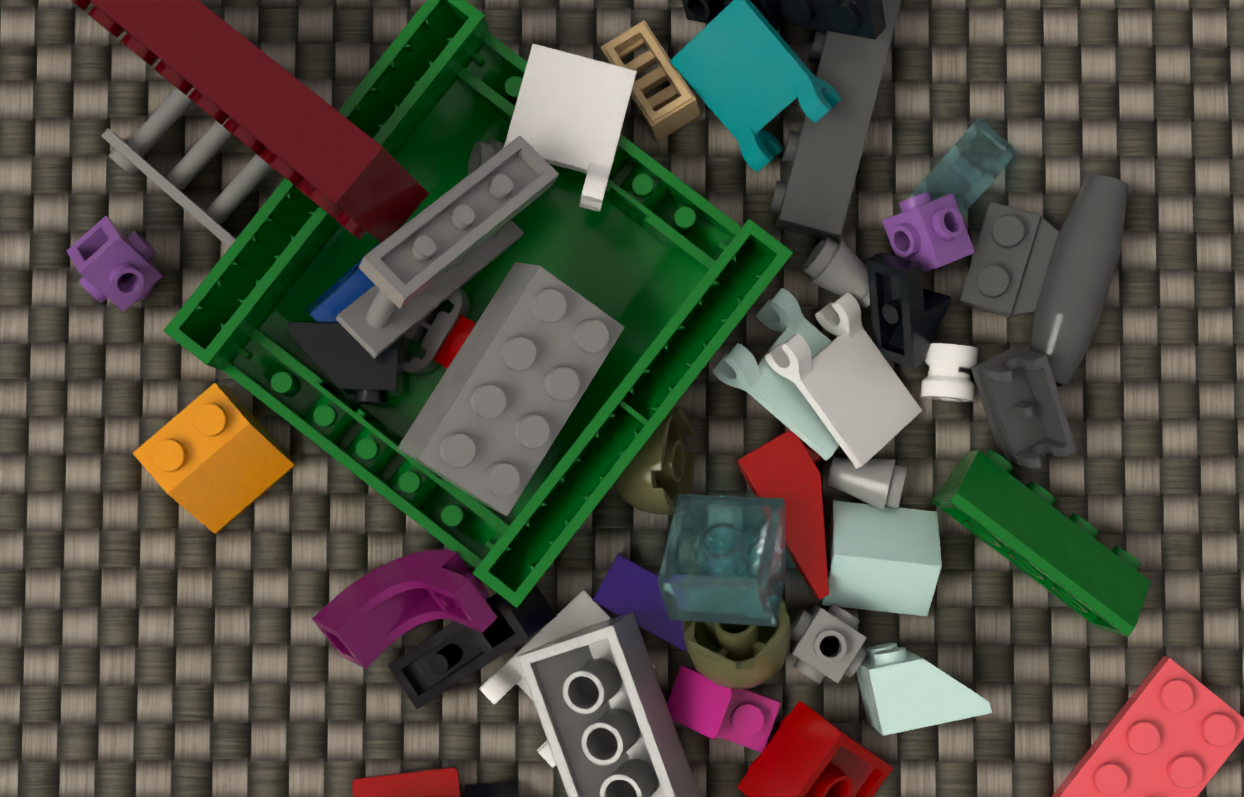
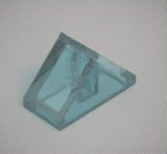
[910,117,1018,215]

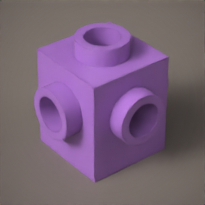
[882,191,975,273]
[67,216,163,312]

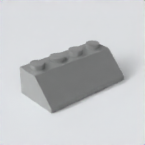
[517,612,700,797]

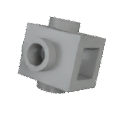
[790,603,867,684]

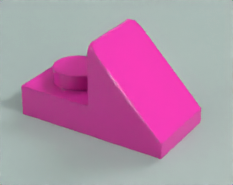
[667,664,781,753]

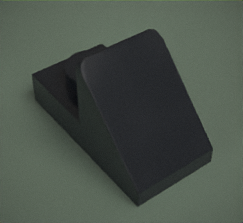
[866,252,951,368]

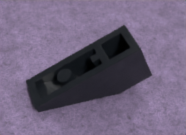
[388,585,557,709]

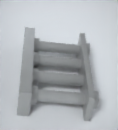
[101,88,272,247]
[336,136,559,359]

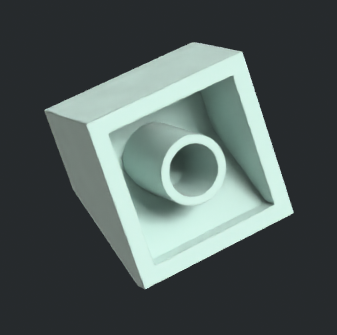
[856,643,992,736]

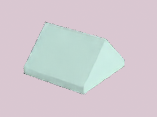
[821,500,942,617]

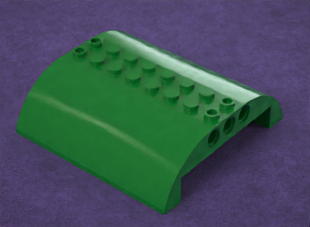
[163,0,793,608]

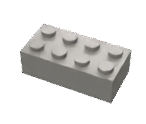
[397,262,625,516]

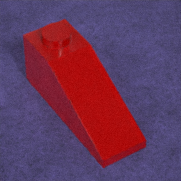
[734,429,829,600]

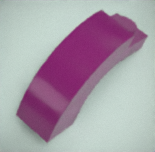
[312,549,498,669]

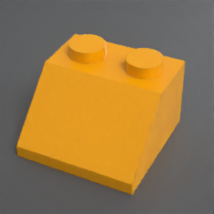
[133,383,296,534]

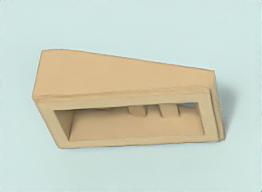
[600,20,701,140]

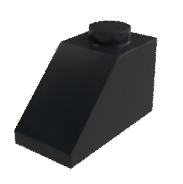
[288,322,405,405]

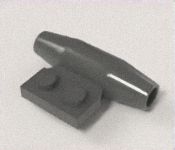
[959,174,1129,388]

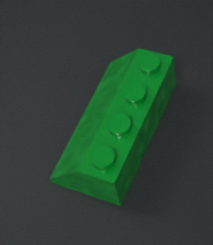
[931,449,1151,637]

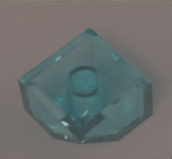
[657,494,785,627]

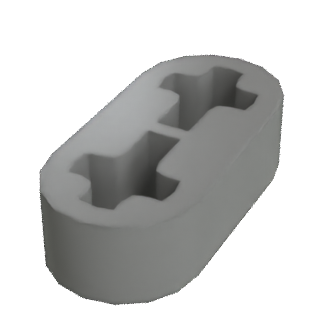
[403,288,470,375]

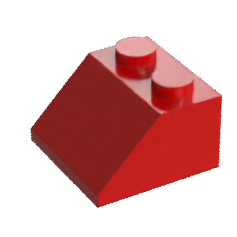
[737,700,893,797]

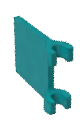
[670,0,842,173]

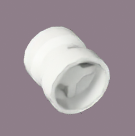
[920,343,978,402]

